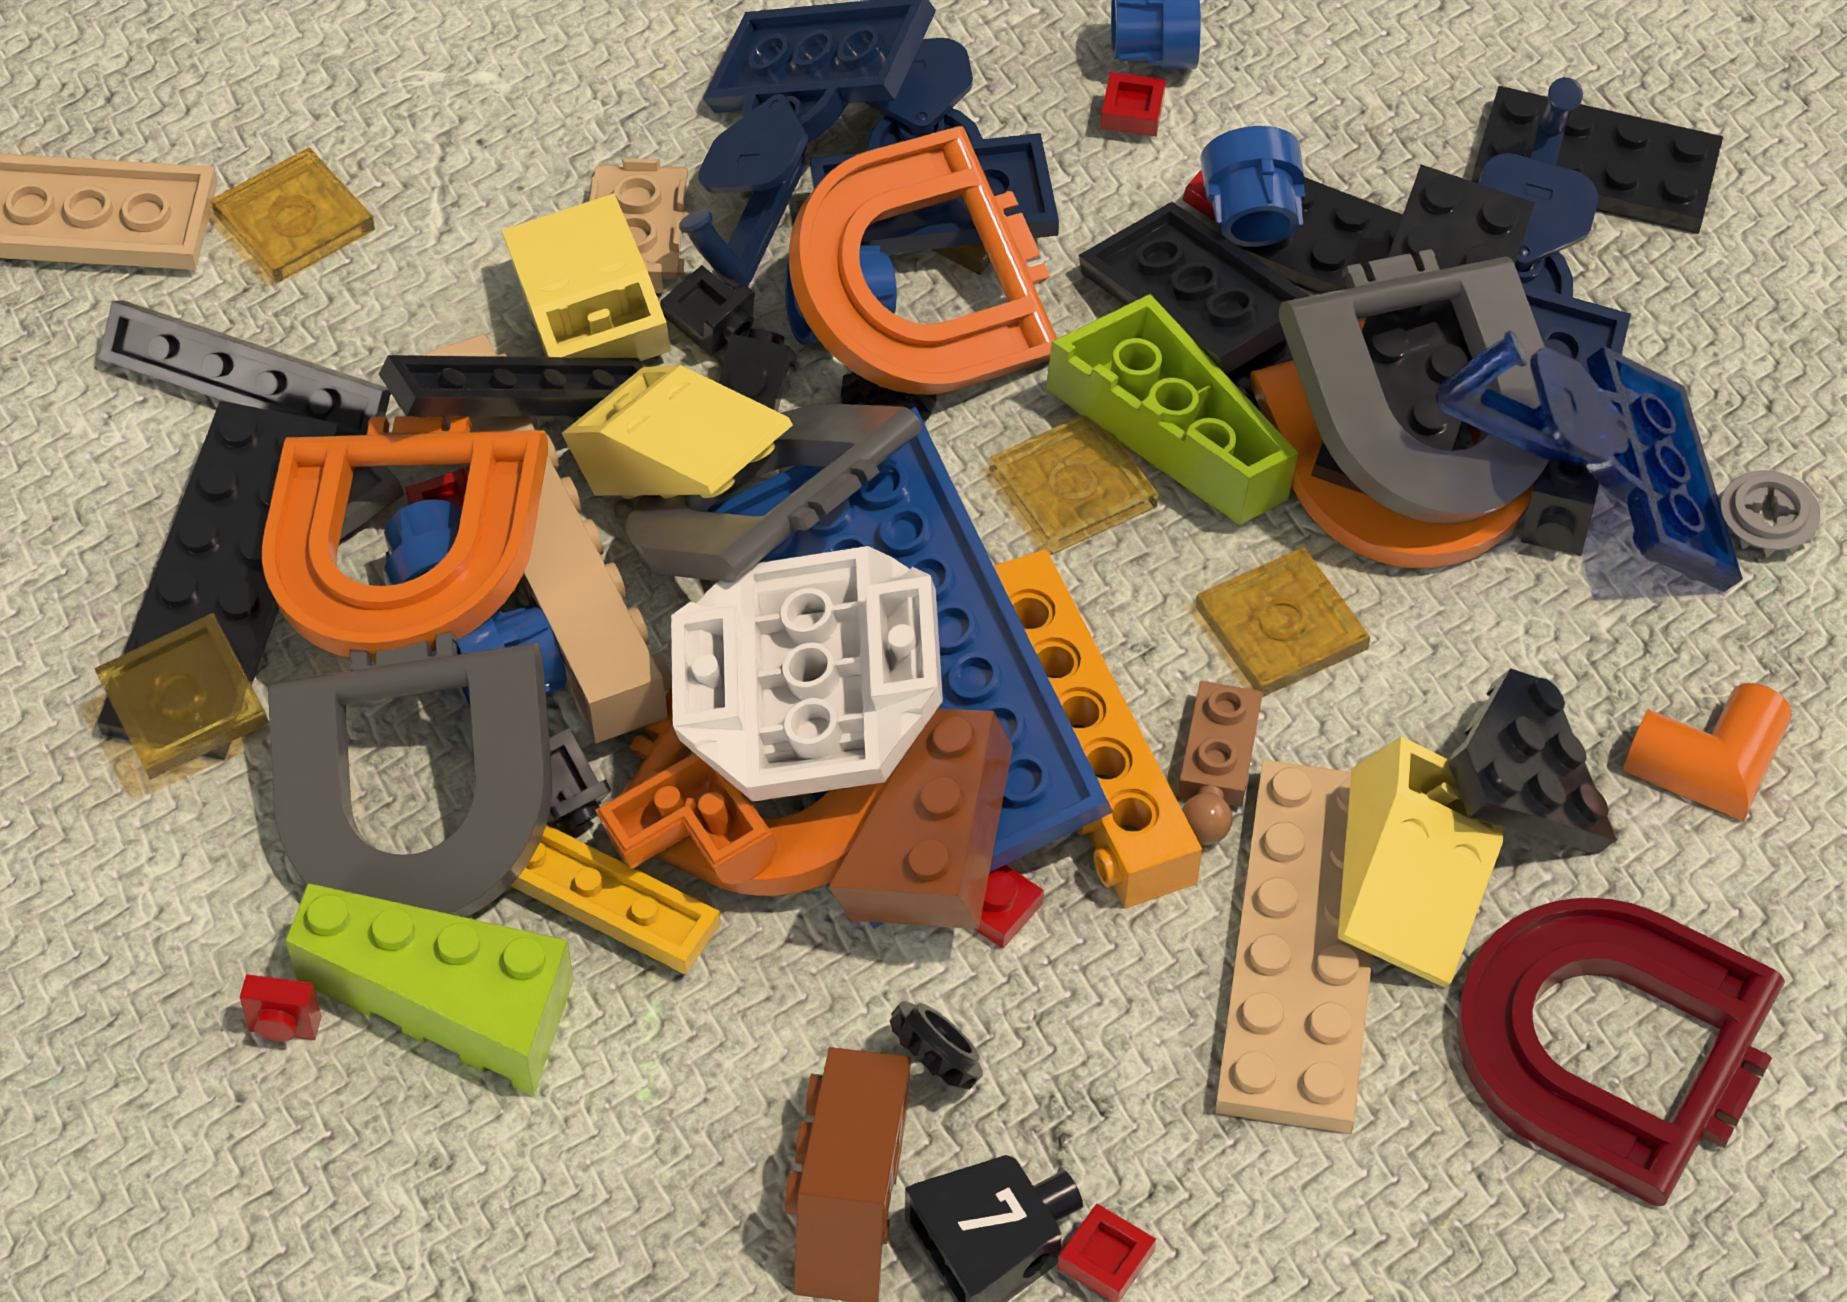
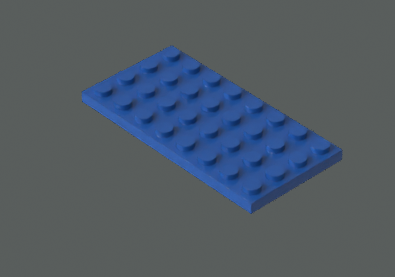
[707,407,1113,929]

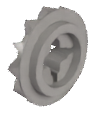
[1718,470,1820,558]

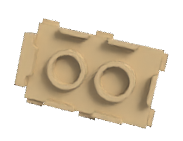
[590,158,689,293]

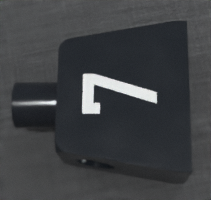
[905,1155,1083,1302]

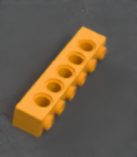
[993,549,1202,909]

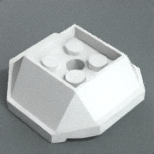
[671,546,943,802]

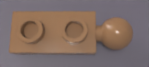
[1178,681,1263,845]

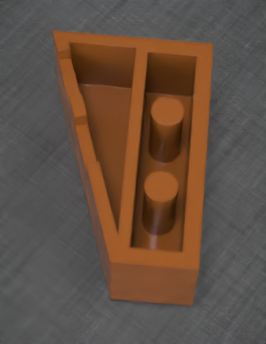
[828,708,1013,929]
[785,1047,911,1302]

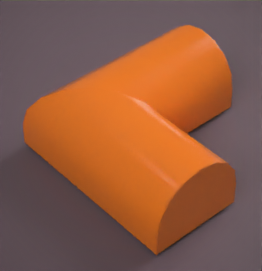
[1622,683,1792,822]
[595,753,776,885]

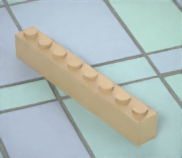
[420,333,672,744]

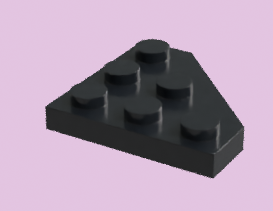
[1448,668,1617,854]

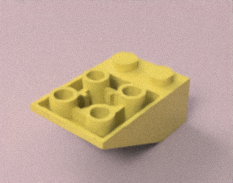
[501,193,671,361]
[562,365,793,499]
[1338,736,1504,988]

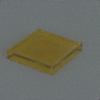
[210,147,375,284]
[989,414,1158,555]
[1195,547,1371,697]
[94,613,269,780]

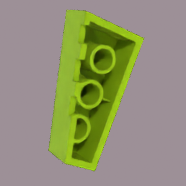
[1046,294,1298,525]
[286,883,574,1097]

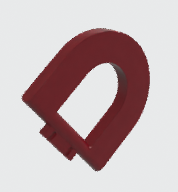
[1457,898,1785,1206]

